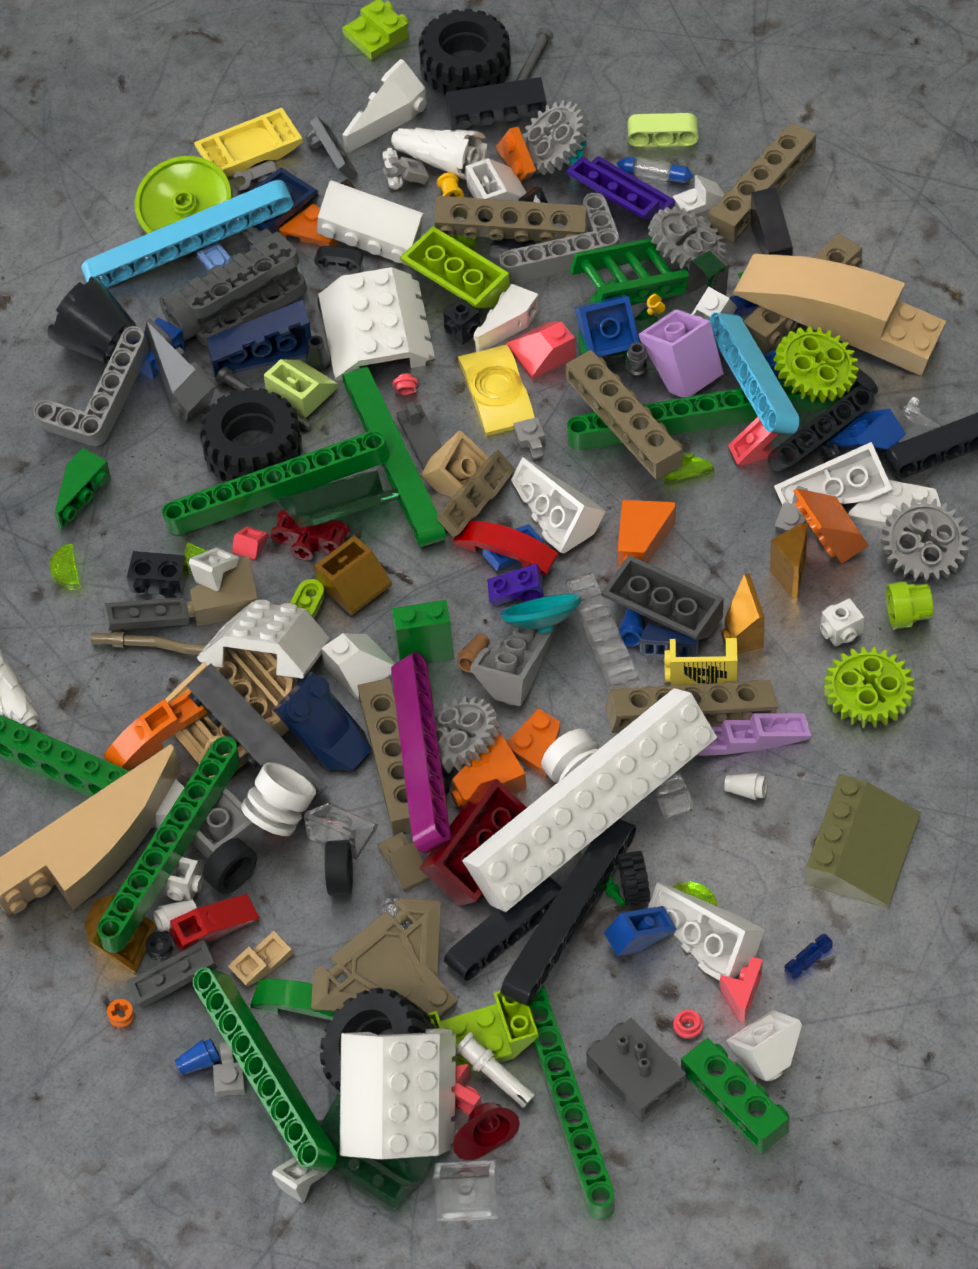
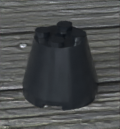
[48,276,136,364]

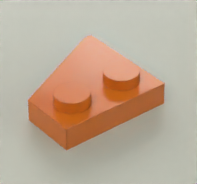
[496,127,536,182]
[279,203,339,246]
[507,708,561,778]

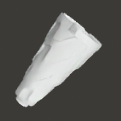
[391,128,487,180]
[0,650,40,730]

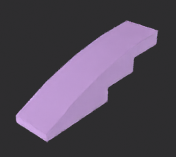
[697,713,811,756]

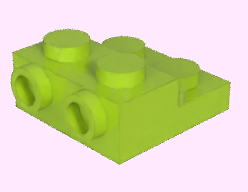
[342,0,409,59]

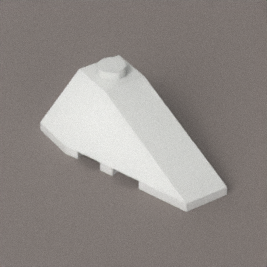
[342,59,427,153]
[774,442,893,506]
[511,457,606,553]
[648,882,765,981]

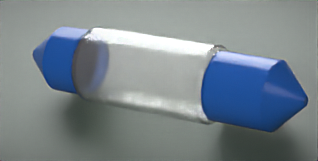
[617,156,693,184]

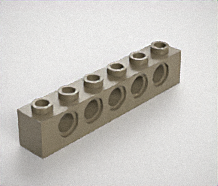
[708,122,816,243]
[434,196,586,243]
[743,233,863,354]
[565,350,683,480]
[357,678,411,836]
[605,680,778,733]

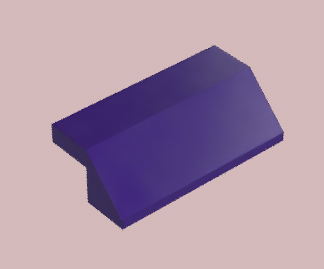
[566,156,675,220]

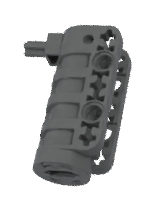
[159,226,307,346]

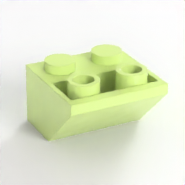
[264,359,339,419]

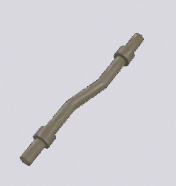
[91,631,207,655]

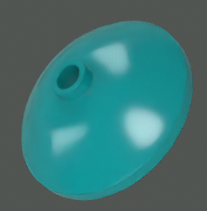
[500,593,581,633]

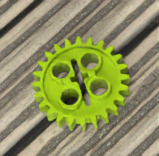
[774,326,859,403]
[824,646,914,728]

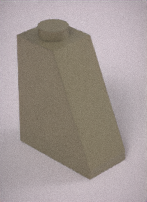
[187,556,258,627]

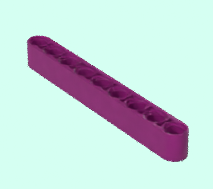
[391,652,451,854]

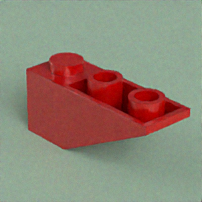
[169,894,260,952]

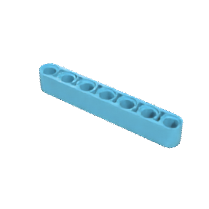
[709,312,799,435]

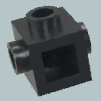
[443,298,480,345]

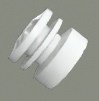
[541,729,599,784]
[241,762,316,836]

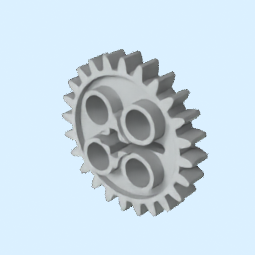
[522,100,590,175]
[648,206,726,269]
[881,497,970,584]
[434,696,501,773]

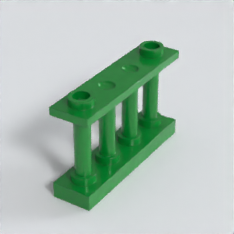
[570,238,689,305]

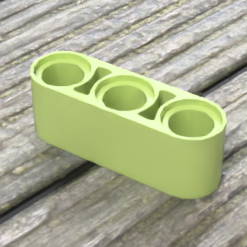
[627,113,698,147]

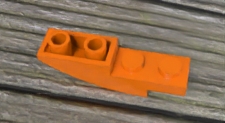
[103,690,207,770]

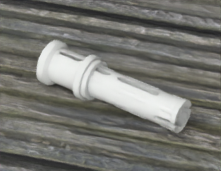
[456,1032,535,1108]

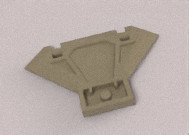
[311,898,458,1018]

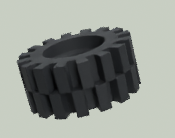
[618,850,650,906]

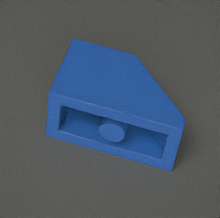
[604,906,677,956]

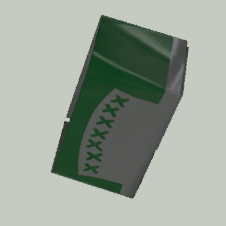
[687,249,729,304]

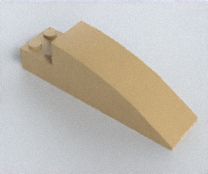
[733,254,946,376]
[0,744,181,917]

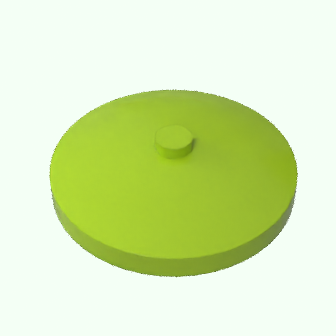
[135,156,233,234]

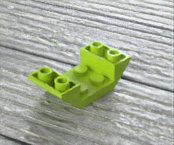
[427,990,539,1073]

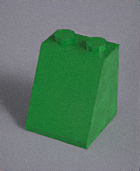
[392,600,454,664]

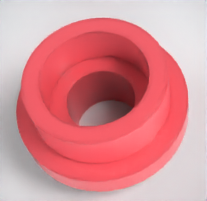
[393,374,418,395]
[673,1010,703,1039]

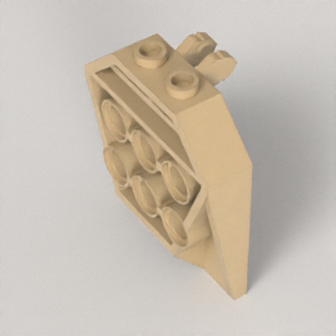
[165,647,298,778]

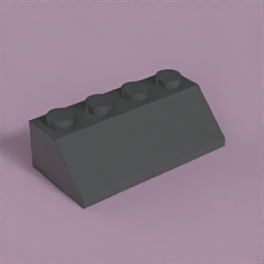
[601,555,724,640]

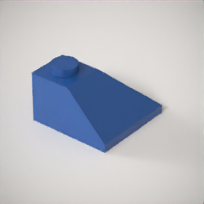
[826,409,906,451]

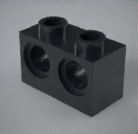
[127,551,188,597]

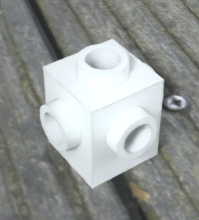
[819,598,864,647]
[163,857,204,901]

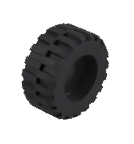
[419,9,511,96]
[200,388,302,481]
[320,988,435,1092]

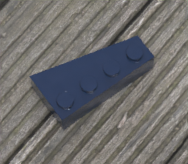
[206,300,312,378]

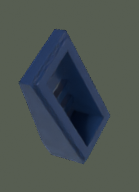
[639,624,698,657]

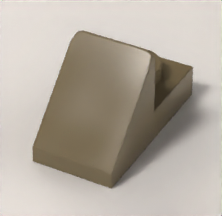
[377,832,430,892]

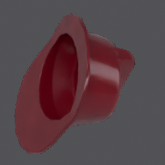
[452,1102,520,1161]

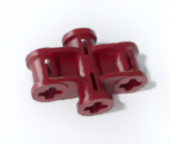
[270,505,351,561]

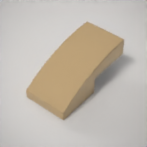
[228,930,294,987]

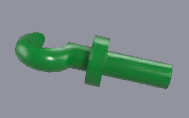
[605,876,626,907]

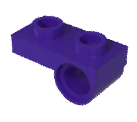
[487,564,544,607]

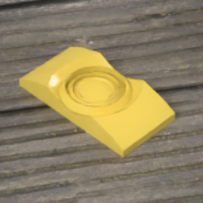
[194,108,303,177]
[458,344,535,437]

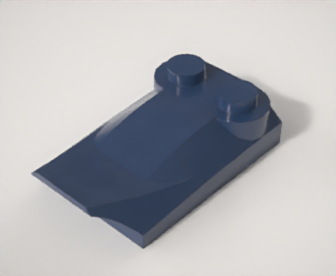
[245,167,318,234]
[273,671,372,771]

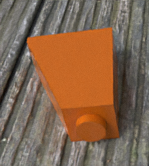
[617,500,676,567]
[451,732,527,808]

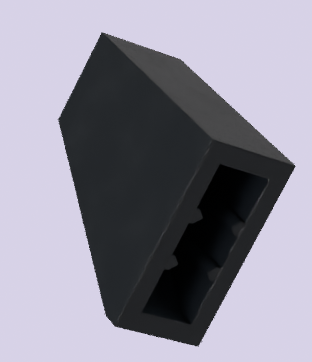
[750,187,793,256]

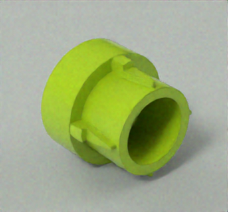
[886,581,934,630]

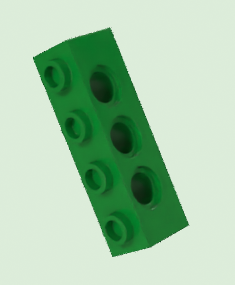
[681,1037,789,1153]

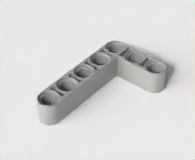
[500,193,619,284]
[33,326,150,447]

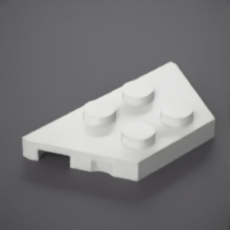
[848,480,950,540]

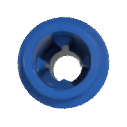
[617,608,644,647]
[175,1038,221,1076]

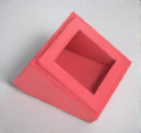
[232,526,269,560]

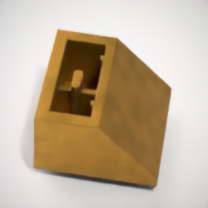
[314,535,392,615]

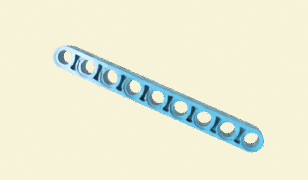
[81,180,293,288]

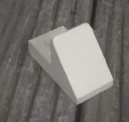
[673,175,724,215]
[189,547,239,591]
[272,1157,328,1203]

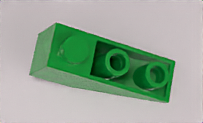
[55,448,111,529]

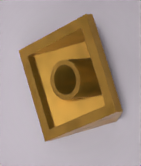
[770,522,808,598]

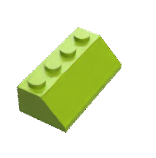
[400,226,510,308]

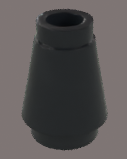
[306,335,331,372]

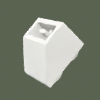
[465,158,526,201]

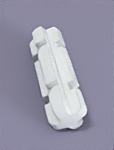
[382,148,403,190]

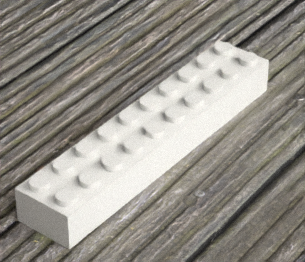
[462,688,717,912]

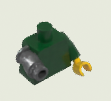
[607,294,665,375]

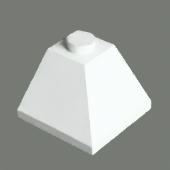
[321,633,396,700]
[726,1010,802,1081]

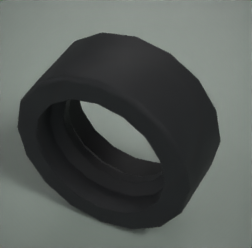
[203,838,257,894]
[325,840,353,895]

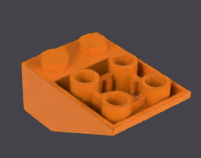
[793,488,869,564]

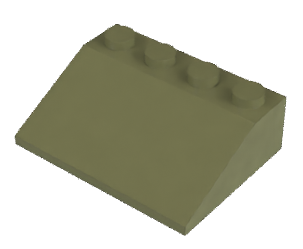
[805,774,921,908]

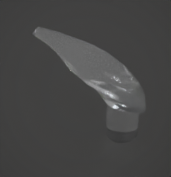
[899,397,942,429]

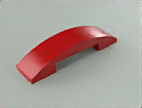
[452,521,558,576]

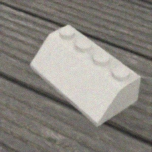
[317,180,423,266]

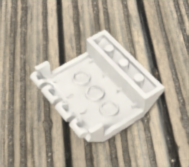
[318,267,435,381]
[197,600,330,679]
[340,1028,456,1159]

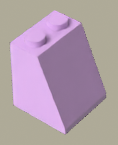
[638,309,724,398]

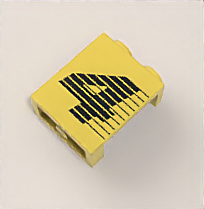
[664,638,738,686]

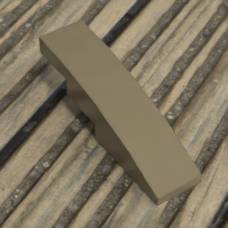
[436,450,515,537]

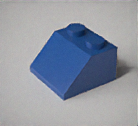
[574,295,639,357]

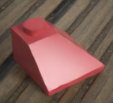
[505,321,576,379]

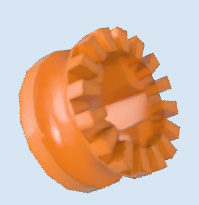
[107,999,135,1029]

